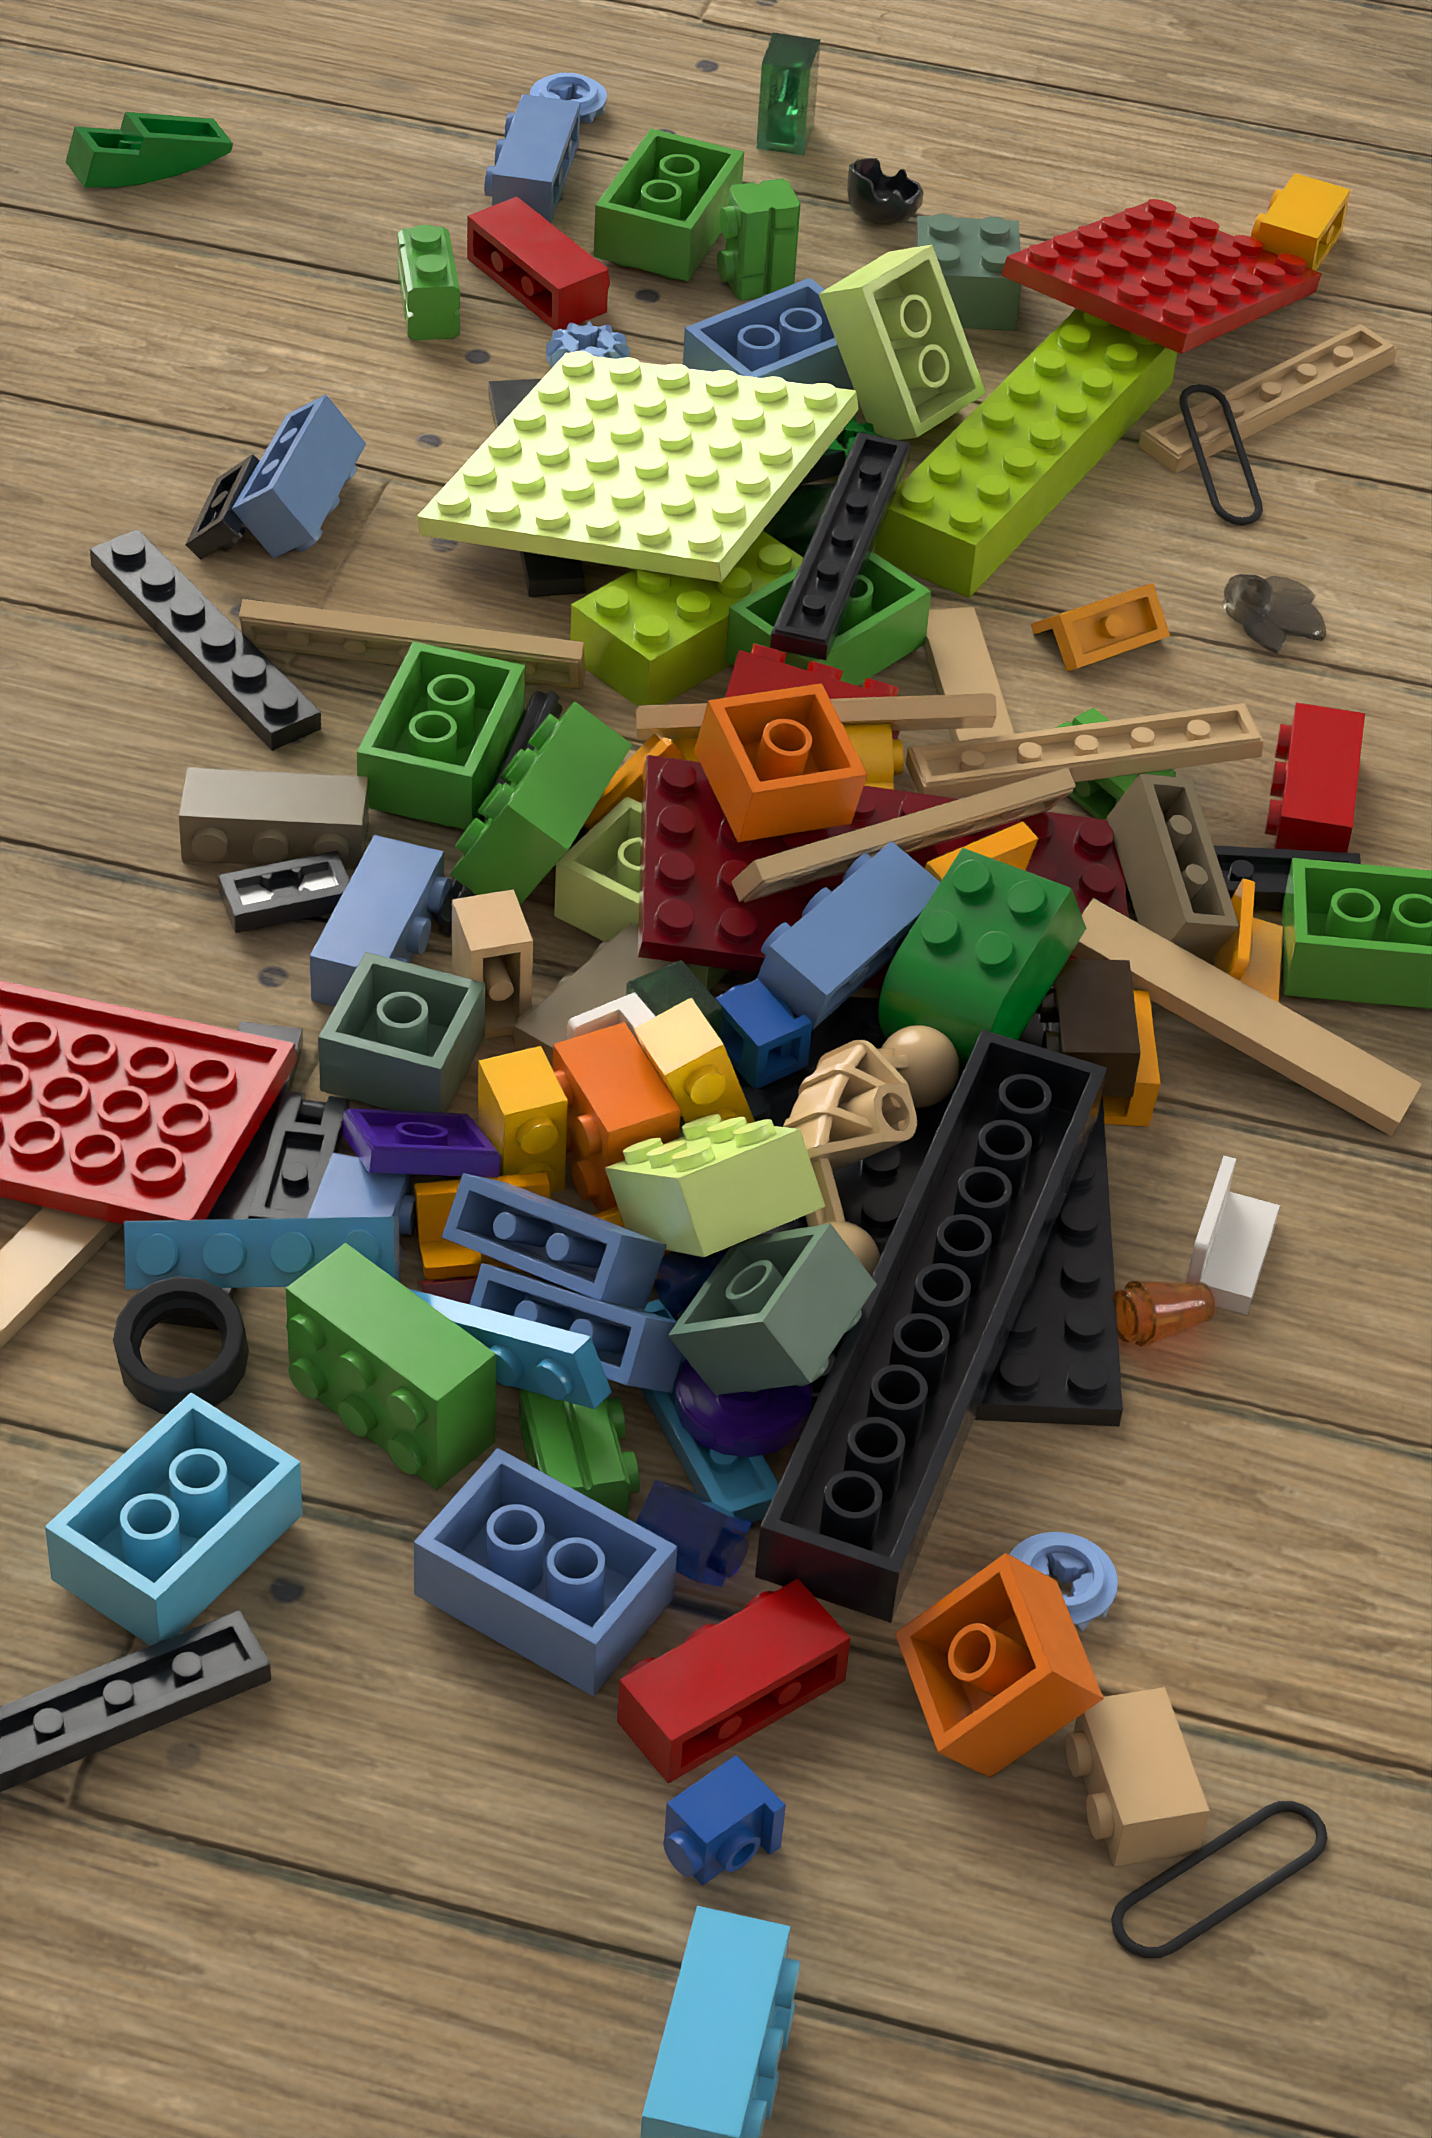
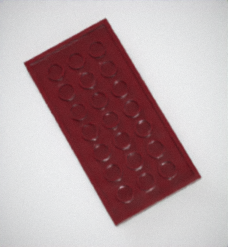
[638,755,1128,990]

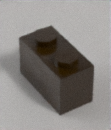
[1038,959,1141,1097]

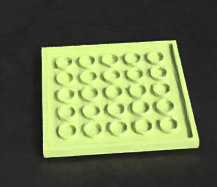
[417,351,858,582]

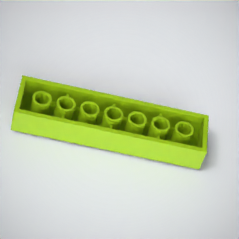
[874,309,1177,598]

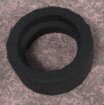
[113,1276,249,1414]

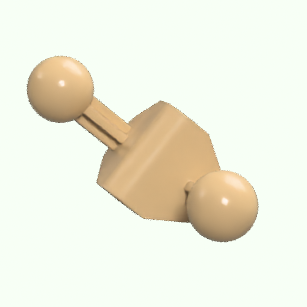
[783,1025,960,1277]

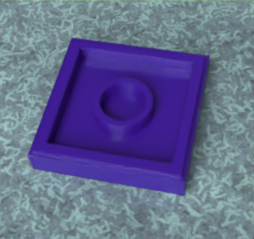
[341,1108,501,1177]

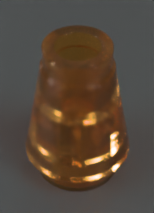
[1112,1281,1215,1347]

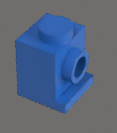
[713,979,812,1089]
[663,1755,786,1886]

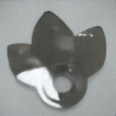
[1223,574,1327,654]

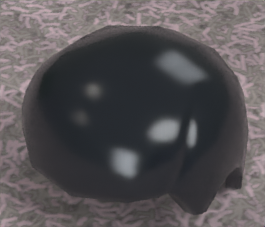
[847,158,924,225]

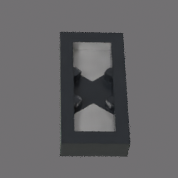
[218,851,350,933]

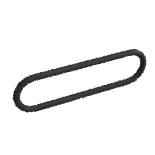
[1179,384,1263,525]
[1111,1801,1328,1958]

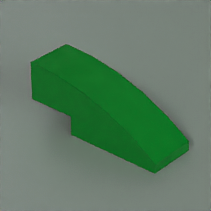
[65,112,233,188]

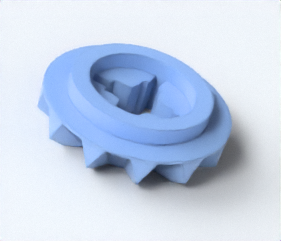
[530,73,607,123]
[546,321,630,368]
[1009,1532,1118,1632]

